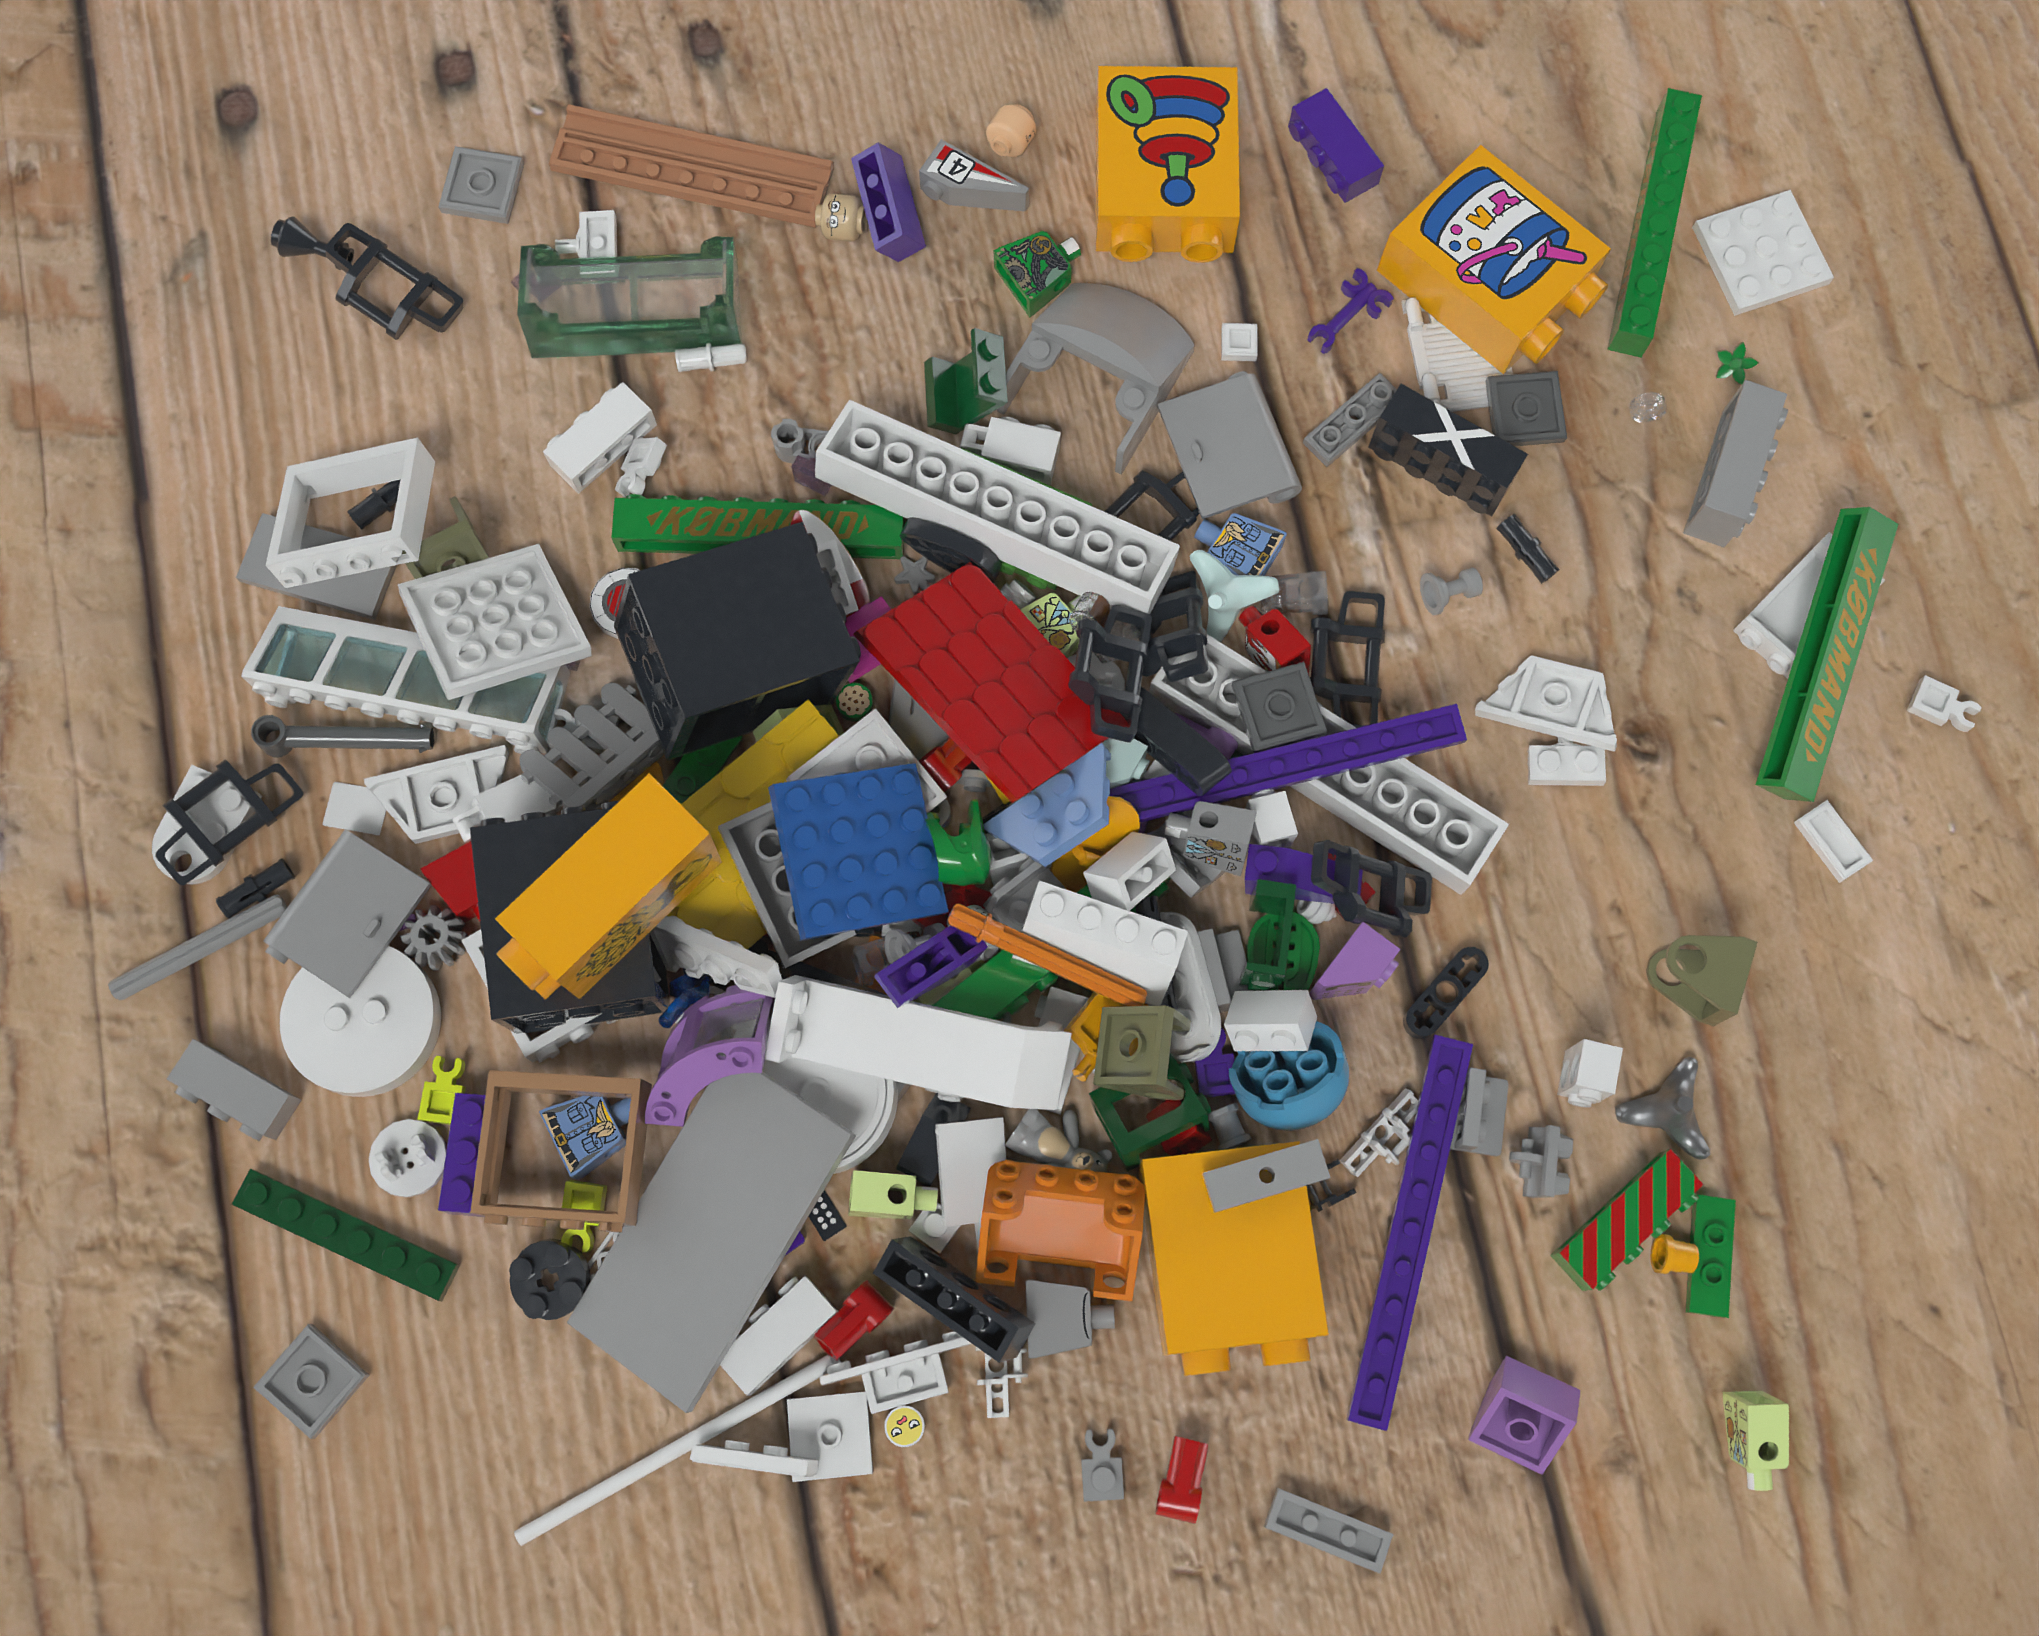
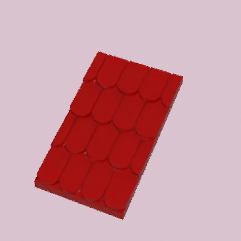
[853,562,1128,804]

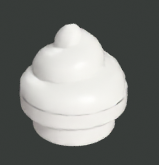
[1001,579,1036,609]
[1297,900,1337,924]

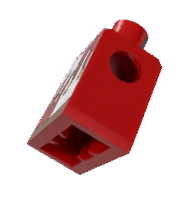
[1238,605,1311,675]

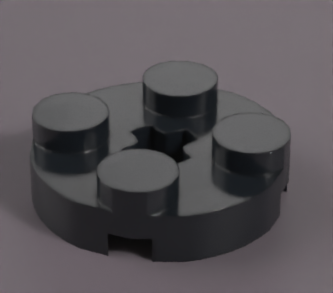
[509,1239,591,1320]

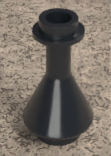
[271,216,354,270]

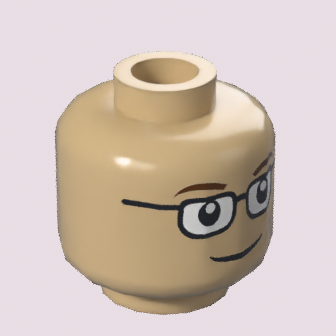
[815,193,868,242]

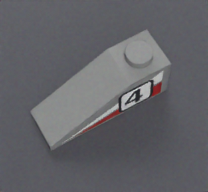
[919,139,1029,211]

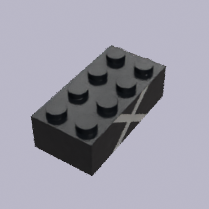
[1368,384,1528,517]

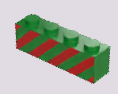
[1550,1149,1704,1291]

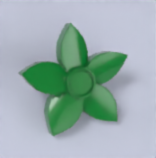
[1716,342,1759,385]

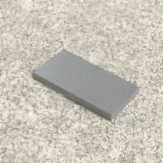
[236,513,396,620]

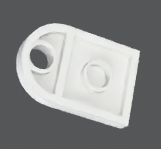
[152,765,262,884]

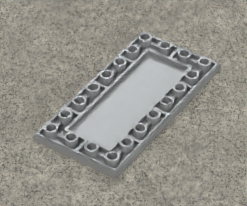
[567,1072,856,1413]

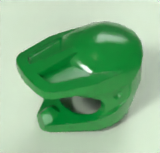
[925,799,992,886]

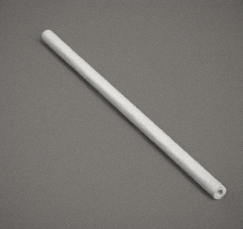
[514,1355,841,1546]

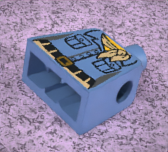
[1194,513,1287,576]
[539,1096,631,1180]

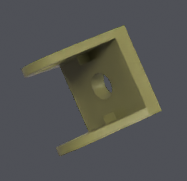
[390,496,489,579]
[1646,935,1758,1027]
[1093,1005,1191,1100]

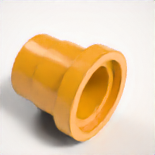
[1650,1234,1699,1274]

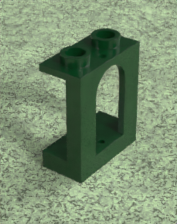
[1089,1052,1212,1172]

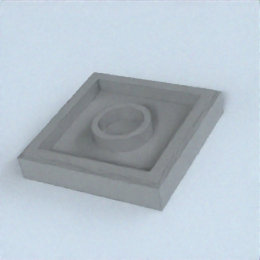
[438,146,524,224]
[253,1324,369,1439]

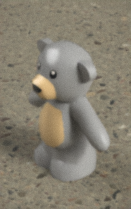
[1005,1109,1112,1173]

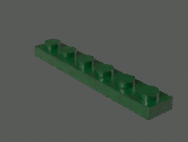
[231,1169,460,1302]

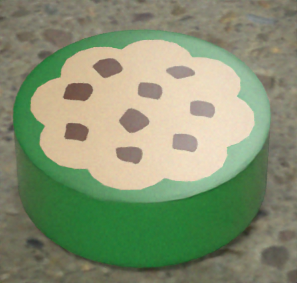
[836,683,873,722]

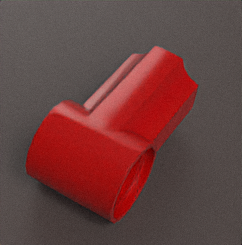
[919,737,972,792]
[813,1280,895,1362]
[1155,1436,1208,1524]

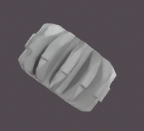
[400,905,468,971]

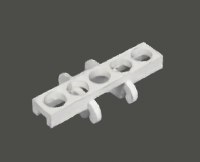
[1340,1088,1419,1177]
[975,1346,1028,1418]

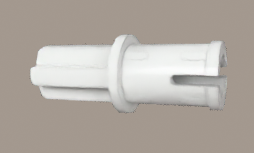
[675,343,747,372]

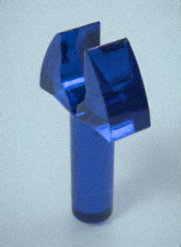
[658,974,710,1029]

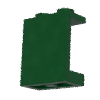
[924,328,1008,434]
[1239,879,1296,991]

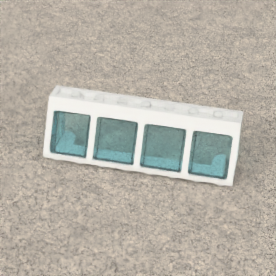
[241,606,570,754]

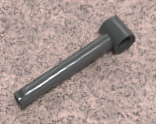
[251,715,434,758]

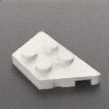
[1475,655,1617,752]
[364,745,509,844]

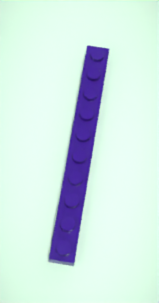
[1109,704,1467,822]
[1346,1035,1473,1431]

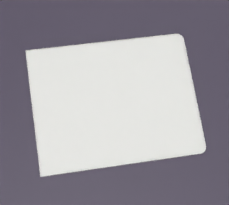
[323,782,386,835]

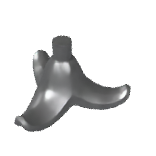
[1615,1057,1710,1160]

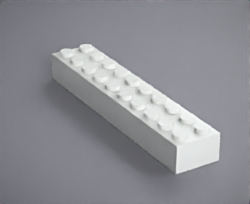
[815,400,1180,614]
[1149,634,1509,895]

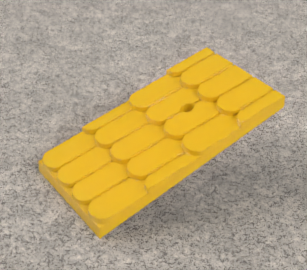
[667,700,840,950]

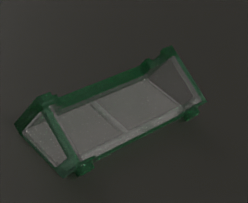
[517,236,742,358]

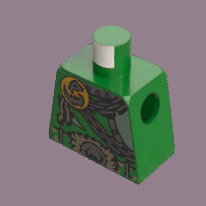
[993,231,1081,318]

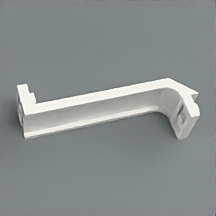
[764,975,1072,1110]

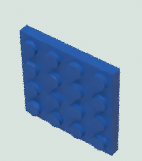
[768,763,948,941]

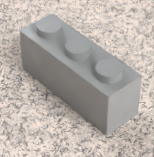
[167,1039,301,1141]

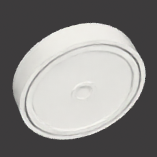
[280,946,441,1097]
[762,1057,898,1174]

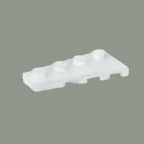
[650,916,783,998]

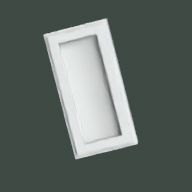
[1794,800,1873,883]

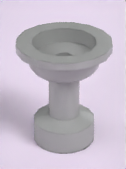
[1420,568,1483,615]
[884,923,945,964]

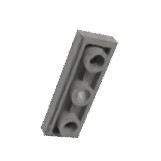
[1303,373,1397,467]
[1202,1139,1331,1213]

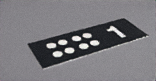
[808,1190,847,1241]

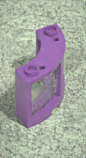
[645,985,775,1127]

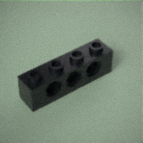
[873,1236,1036,1363]

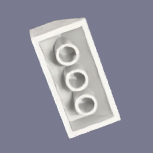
[1012,880,1188,1006]

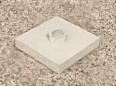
[787,1392,873,1482]

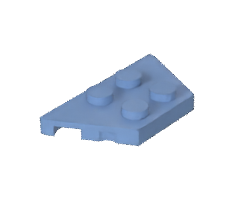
[983,743,1111,867]

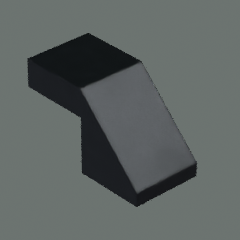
[896,1093,971,1187]

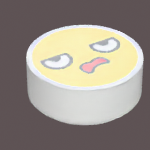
[885,1406,925,1447]

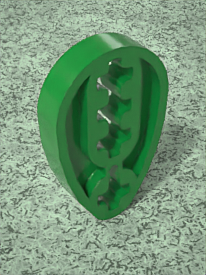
[1246,912,1320,991]

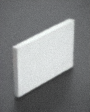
[935,1117,1006,1227]

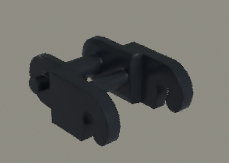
[1307,1159,1357,1212]

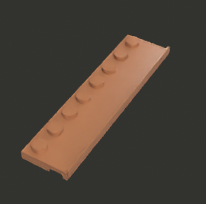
[549,104,834,228]

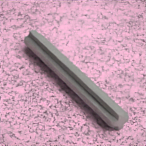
[108,895,287,1000]

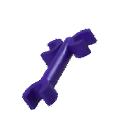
[1307,268,1394,354]

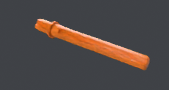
[948,904,1147,1006]

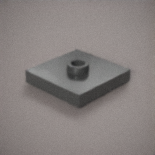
[1485,371,1567,446]
[1231,662,1327,753]

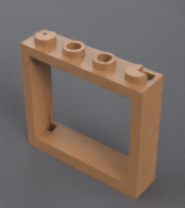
[470,1070,652,1233]

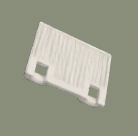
[1401,297,1513,412]

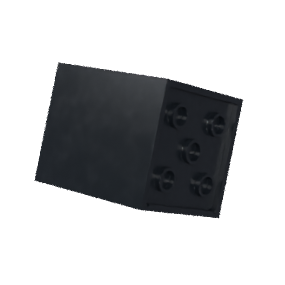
[614,522,861,761]
[470,801,671,1034]

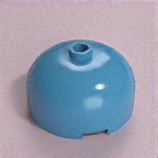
[1229,1021,1350,1131]

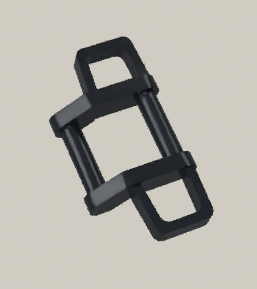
[325,223,463,340]
[1104,470,1200,541]
[1134,571,1209,682]
[1309,591,1385,728]
[1068,605,1152,743]
[155,759,303,885]
[1311,840,1432,938]

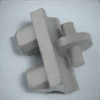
[1509,1125,1573,1198]

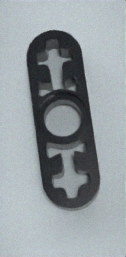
[1403,947,1489,1039]

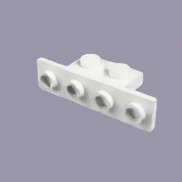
[819,1331,972,1414]

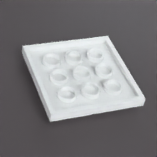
[398,544,592,700]

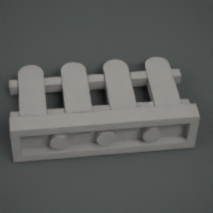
[520,683,664,811]

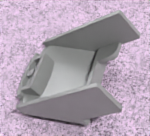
[997,283,1195,475]

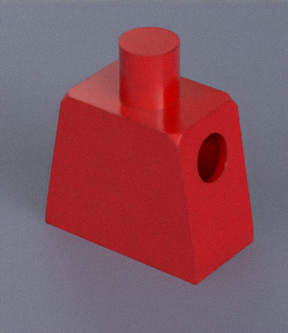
[420,841,480,922]

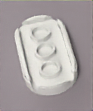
[1148,912,1221,1062]

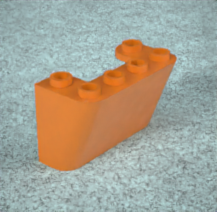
[975,1160,1145,1301]

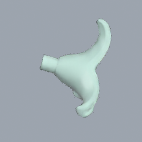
[1190,550,1280,642]

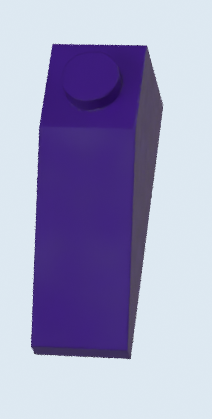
[1245,844,1363,904]
[874,925,988,1008]

